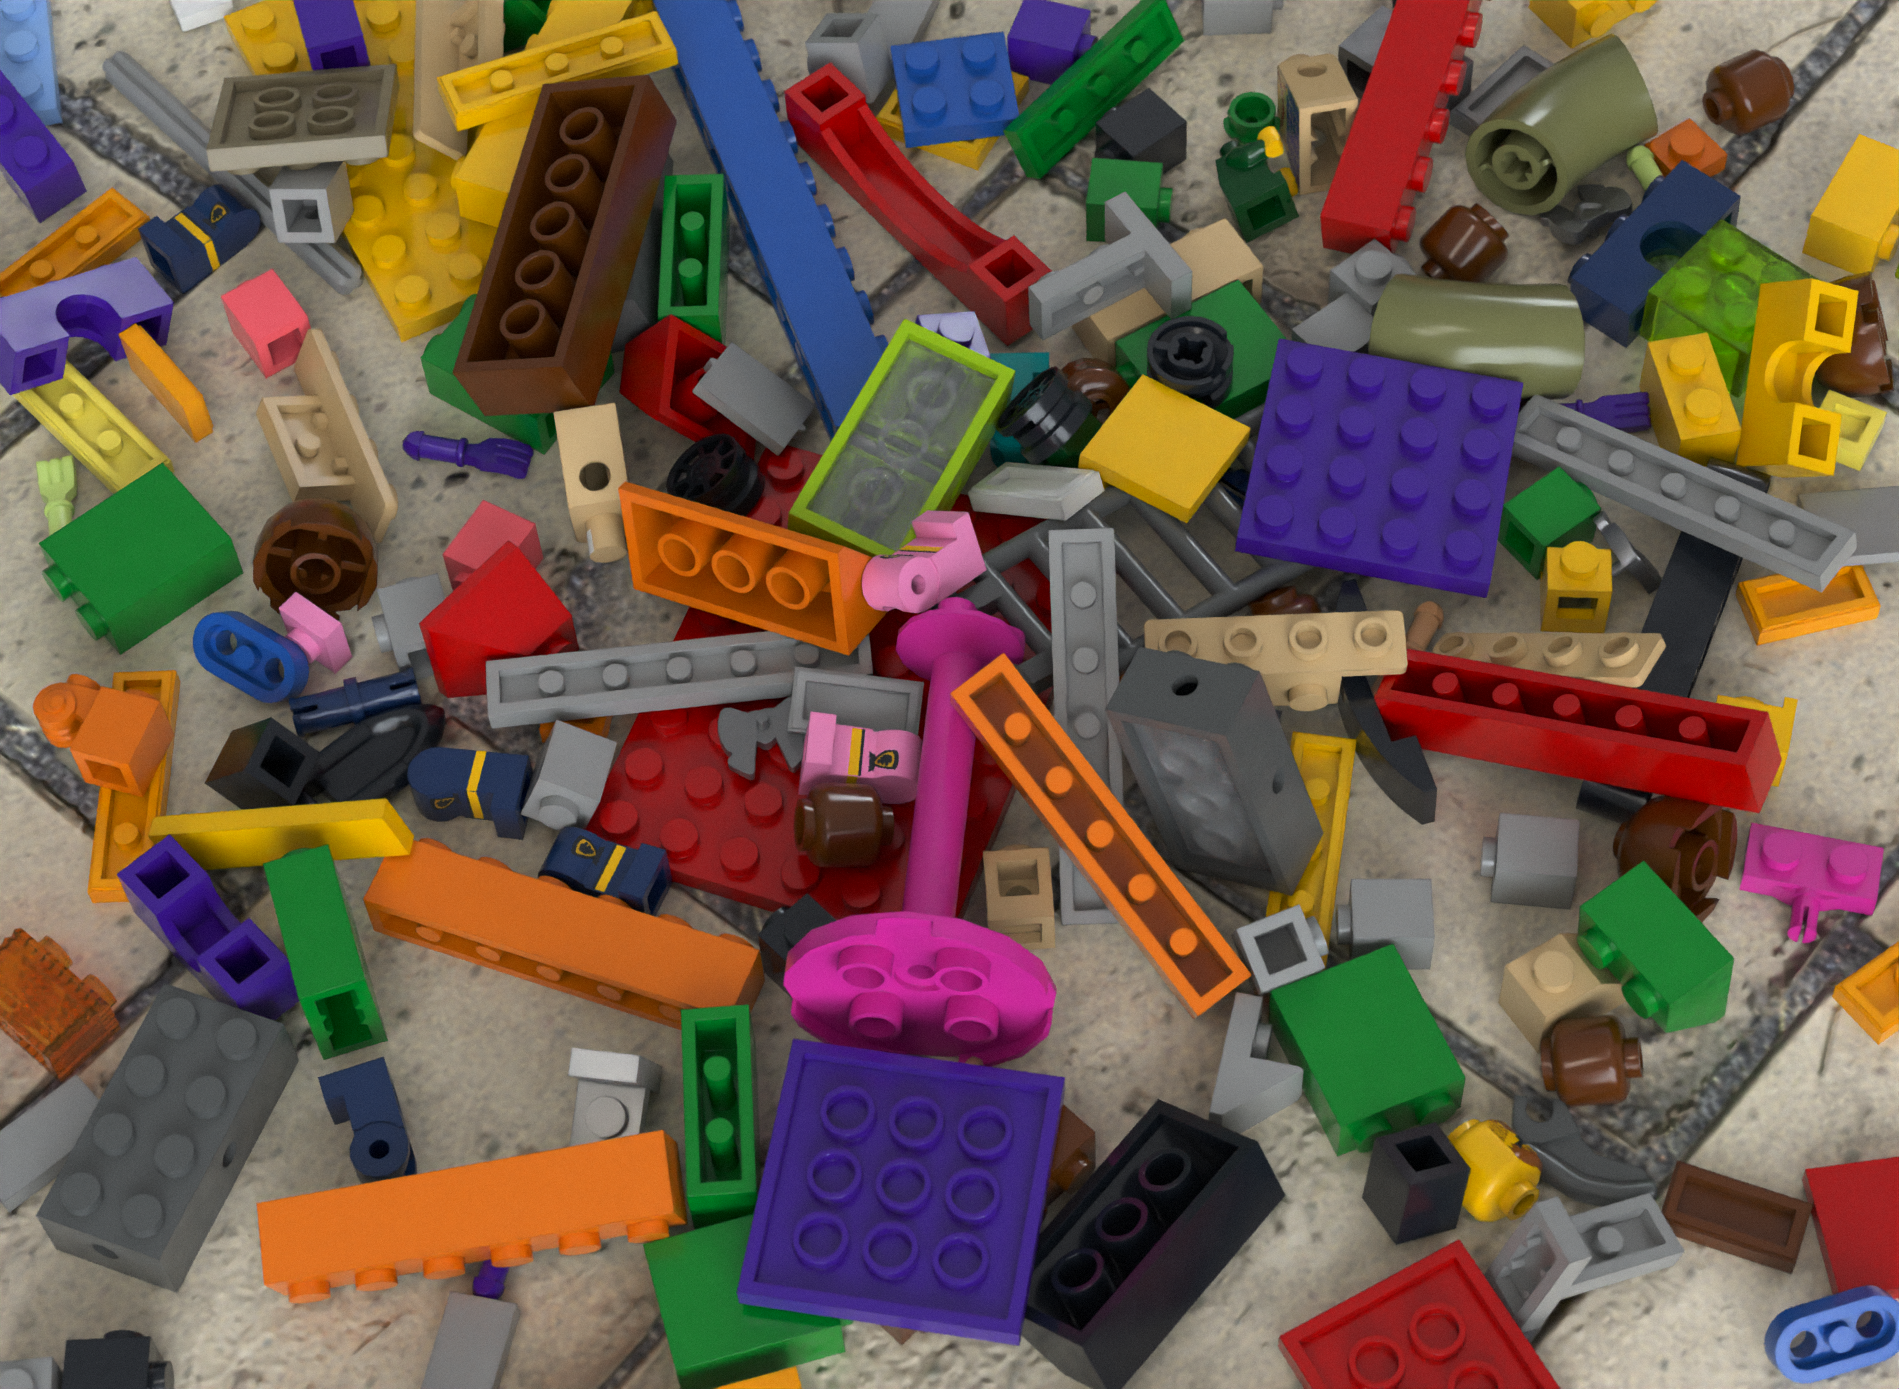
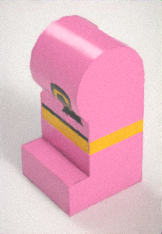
[862,510,987,613]
[798,711,923,804]

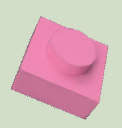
[279,592,352,674]

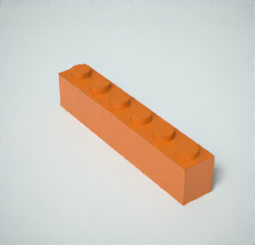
[950,653,1252,1019]
[363,838,765,1030]
[257,1130,688,1303]

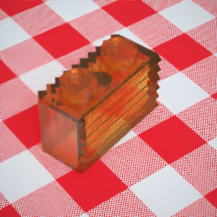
[0,928,121,1083]

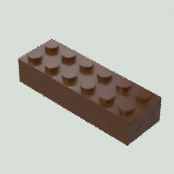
[452,75,677,416]

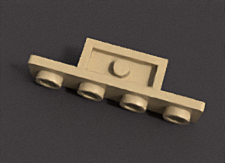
[413,0,505,160]
[256,329,398,543]
[1144,610,1408,711]
[1431,632,1666,688]

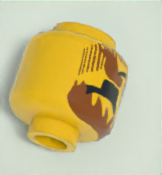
[1447,1119,1542,1222]

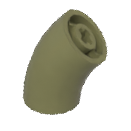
[1465,33,1658,215]
[1369,273,1585,400]

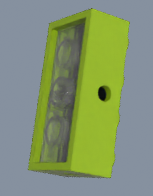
[788,318,1016,557]

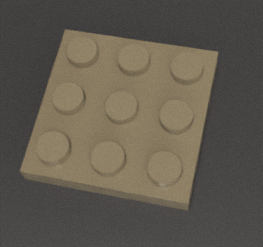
[206,64,400,175]

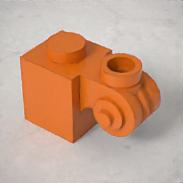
[33,674,174,797]

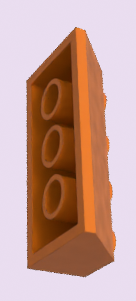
[618,481,888,656]

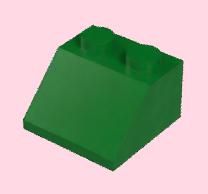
[1577,861,1734,1033]

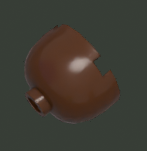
[1815,271,1895,397]
[253,497,378,620]
[1613,795,1737,923]

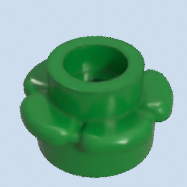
[1223,92,1281,145]

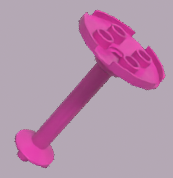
[783,597,1057,1067]

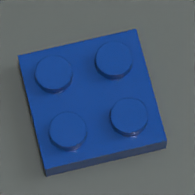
[890,31,1019,148]

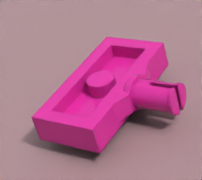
[1739,822,1884,943]

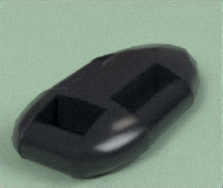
[295,704,446,805]

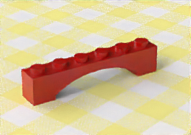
[784,62,1052,347]

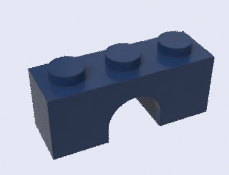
[1568,160,1741,348]

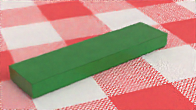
[1003,0,1185,179]

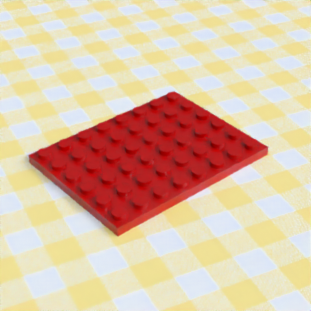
[585,445,1054,921]

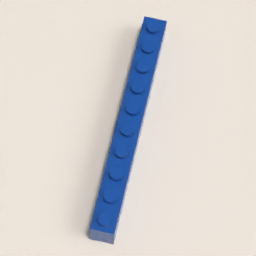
[652,0,889,441]

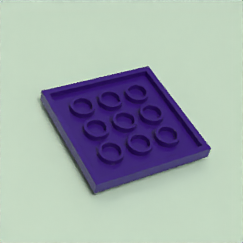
[1235,338,1523,598]
[737,1039,1065,1346]

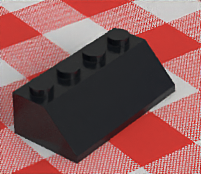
[1021,1099,1285,1389]

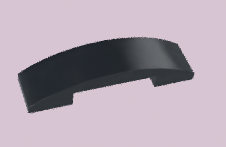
[1336,579,1437,825]

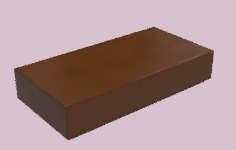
[1661,1160,1813,1274]

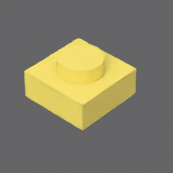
[1820,390,1887,471]

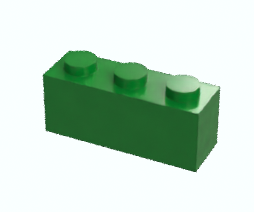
[658,174,730,345]
[681,1004,762,1230]

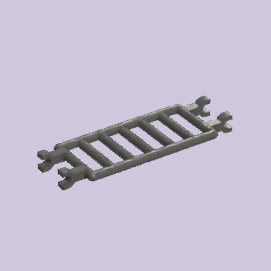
[930,403,1316,695]

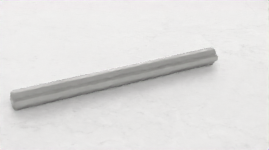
[102,51,364,295]

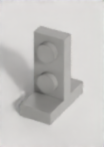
[1028,192,1192,340]
[568,1048,663,1147]
[1484,1193,1685,1333]

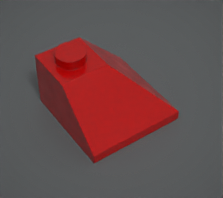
[619,314,756,460]
[419,540,579,698]

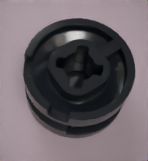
[1147,316,1234,409]
[996,366,1093,464]
[666,433,765,517]

